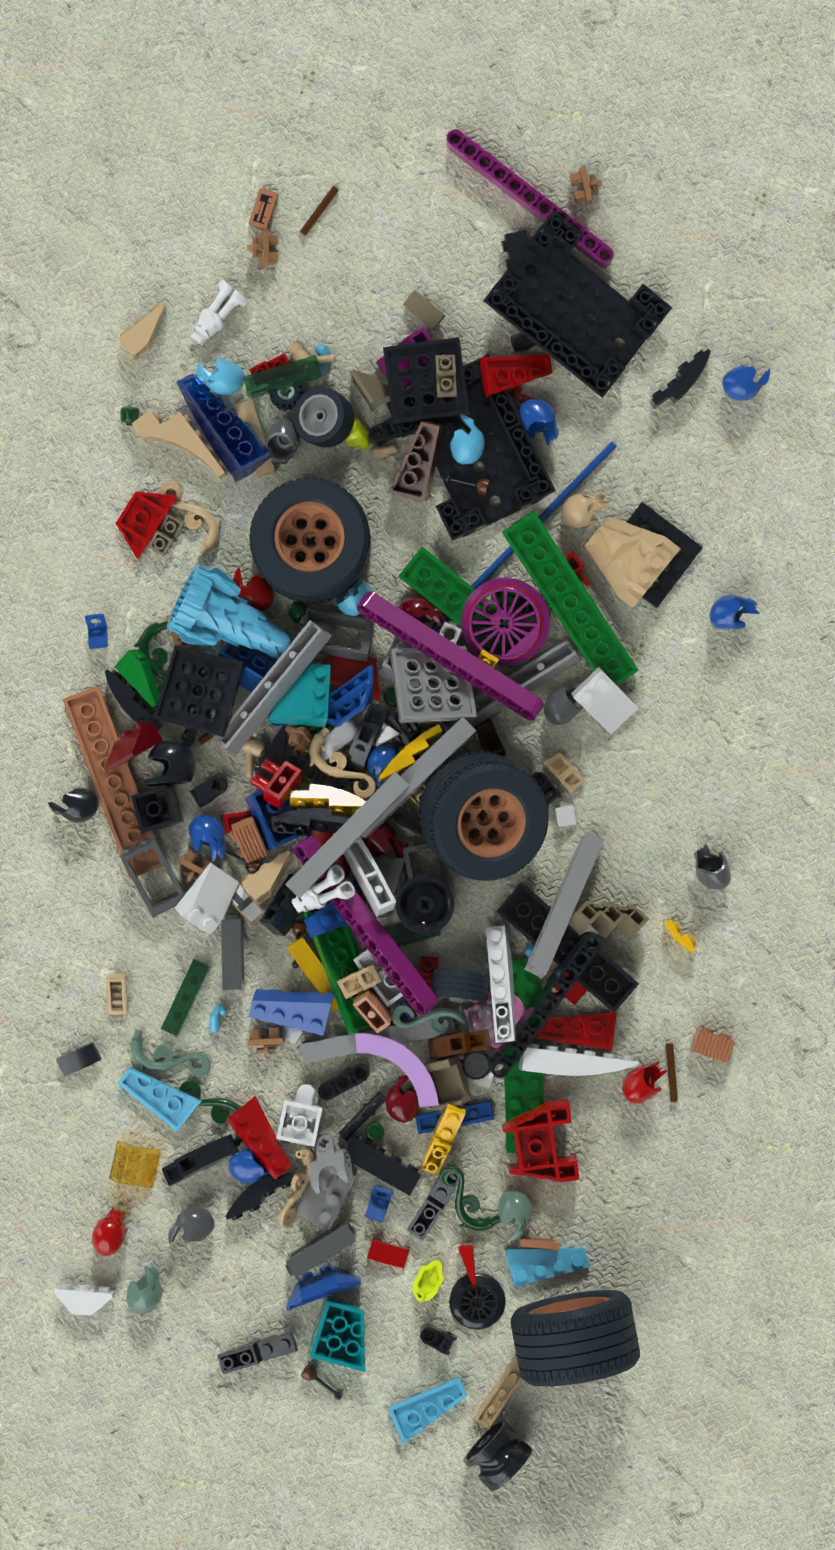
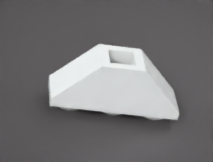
[54,1283,115,1316]

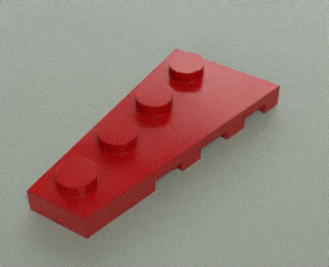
[480,355,552,397]
[535,1012,617,1050]
[226,1096,291,1179]

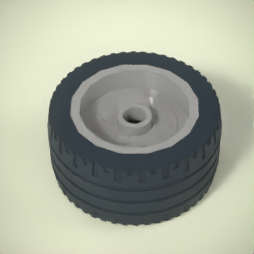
[293,387,354,447]
[431,968,490,1004]

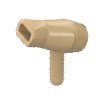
[289,342,336,379]
[242,736,266,778]

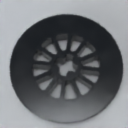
[449,1273,505,1330]

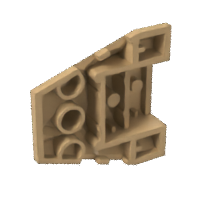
[584,516,680,609]

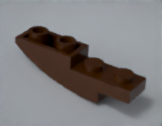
[428,1029,491,1059]

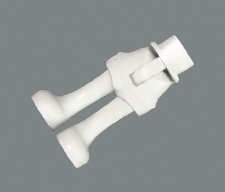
[191,280,249,345]
[292,865,355,913]

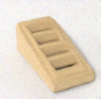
[106,973,128,1015]

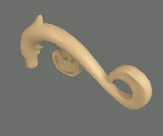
[159,481,221,556]
[310,727,376,799]
[279,1149,315,1228]

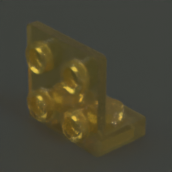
[109,1141,161,1188]

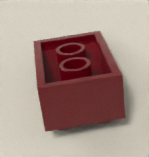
[104,721,163,772]

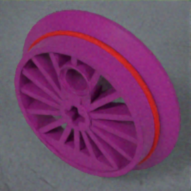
[461,578,550,666]

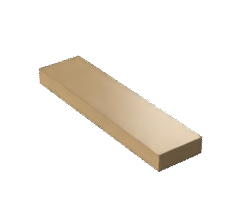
[234,399,275,478]
[473,1354,523,1430]

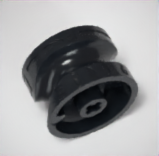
[396,875,454,934]
[463,1420,533,1491]

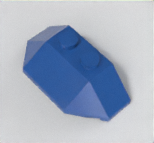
[327,665,373,727]
[286,1265,361,1310]

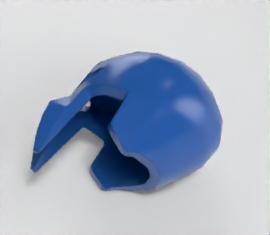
[722,366,770,401]
[519,399,559,446]
[709,595,760,629]
[367,743,400,789]
[188,815,226,861]
[229,1148,269,1184]

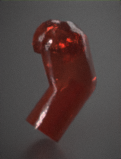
[510,386,535,404]

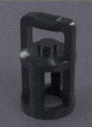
[384,711,424,756]

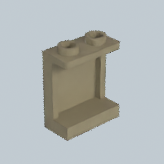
[424,1055,472,1113]

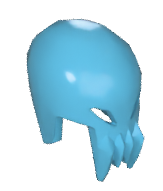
[196,358,245,395]
[450,415,485,465]

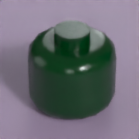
[120,407,140,426]
[288,602,307,623]
[384,688,397,707]
[365,1121,385,1141]

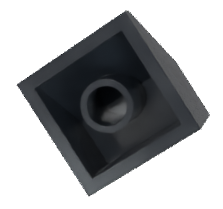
[131,785,184,833]

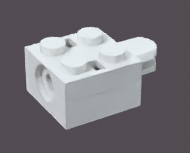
[276,1084,323,1147]

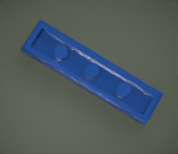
[415,1100,494,1134]

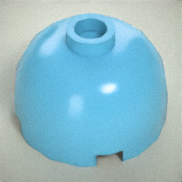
[335,579,372,616]

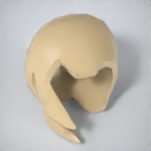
[561,493,610,529]

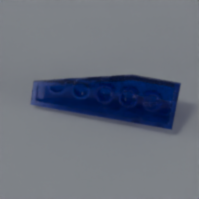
[177,374,271,482]

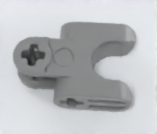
[309,1135,353,1195]

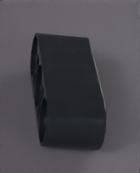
[318,1063,370,1100]

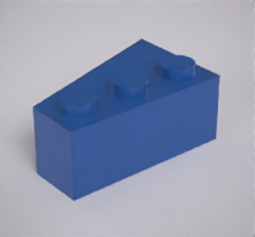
[304,880,362,938]

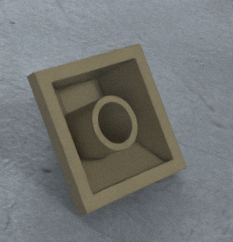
[350,369,390,411]

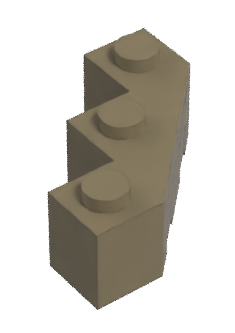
[568,901,649,940]

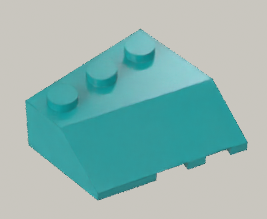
[267,663,330,727]
[308,1296,366,1372]

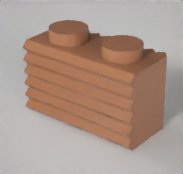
[230,816,268,863]
[352,987,392,1033]
[690,1026,735,1064]

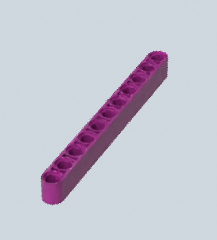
[446,129,614,267]
[356,591,544,721]
[293,836,438,1016]

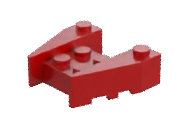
[502,1099,580,1182]

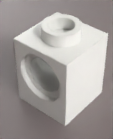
[439,621,462,644]

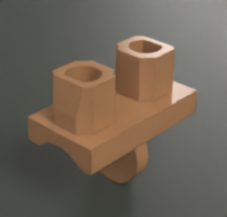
[570,166,603,206]
[247,229,278,268]
[285,725,313,753]
[178,850,215,884]
[248,1027,284,1059]

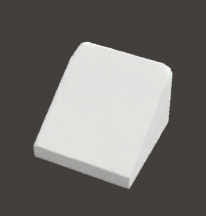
[374,726,400,746]
[554,805,576,827]
[281,1026,303,1044]

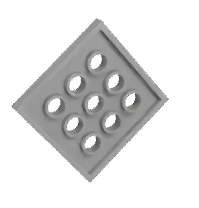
[390,646,477,723]

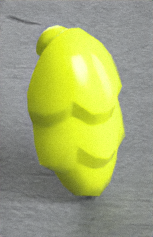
[345,415,370,450]
[413,1260,444,1302]

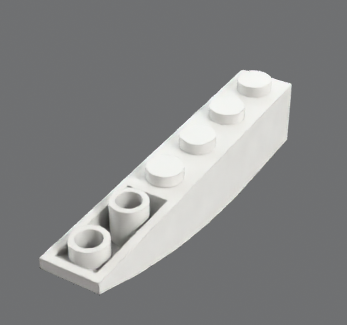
[333,815,396,917]
[486,925,515,1043]
[519,1043,638,1076]

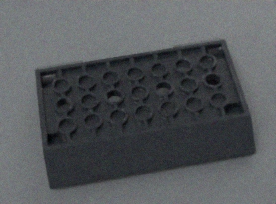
[483,210,672,398]
[386,354,556,541]

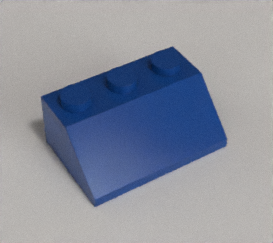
[218,642,278,693]
[245,790,300,851]

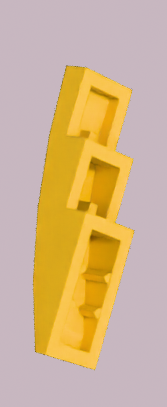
[378,724,442,782]
[286,936,339,1012]

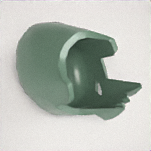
[498,1190,533,1241]
[126,1264,162,1314]

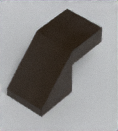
[474,718,506,756]

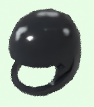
[142,740,195,786]

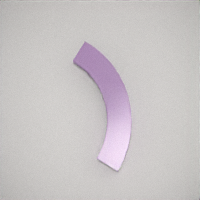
[355,1033,439,1107]

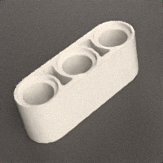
[308,718,358,762]

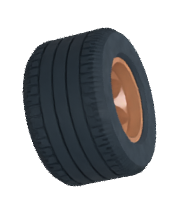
[249,477,371,603]
[419,752,549,881]
[510,1290,640,1386]

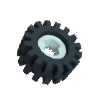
[269,374,304,411]

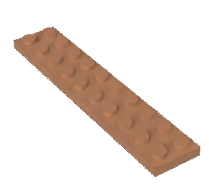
[63,686,163,879]

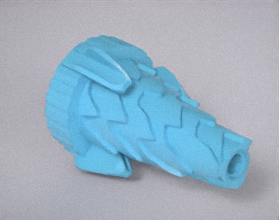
[167,564,291,659]

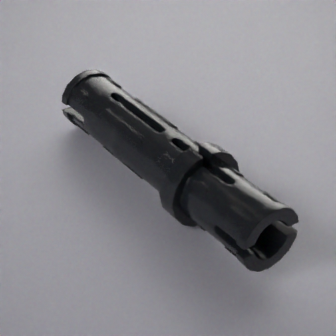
[338,1091,386,1141]

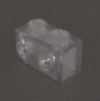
[464,1003,495,1044]

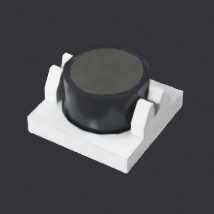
[458,1048,498,1087]

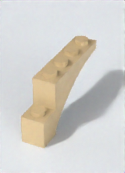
[132,410,227,480]

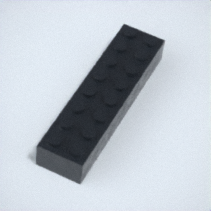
[496,882,639,1013]

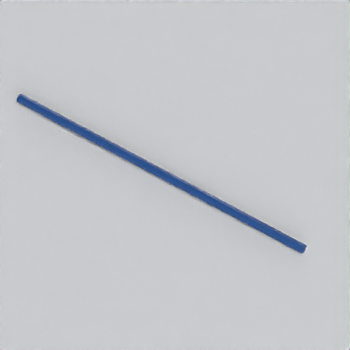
[430,441,617,632]

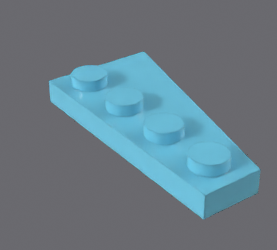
[118,1067,201,1131]
[505,1247,589,1287]
[388,1376,467,1444]

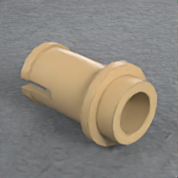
[372,444,397,460]

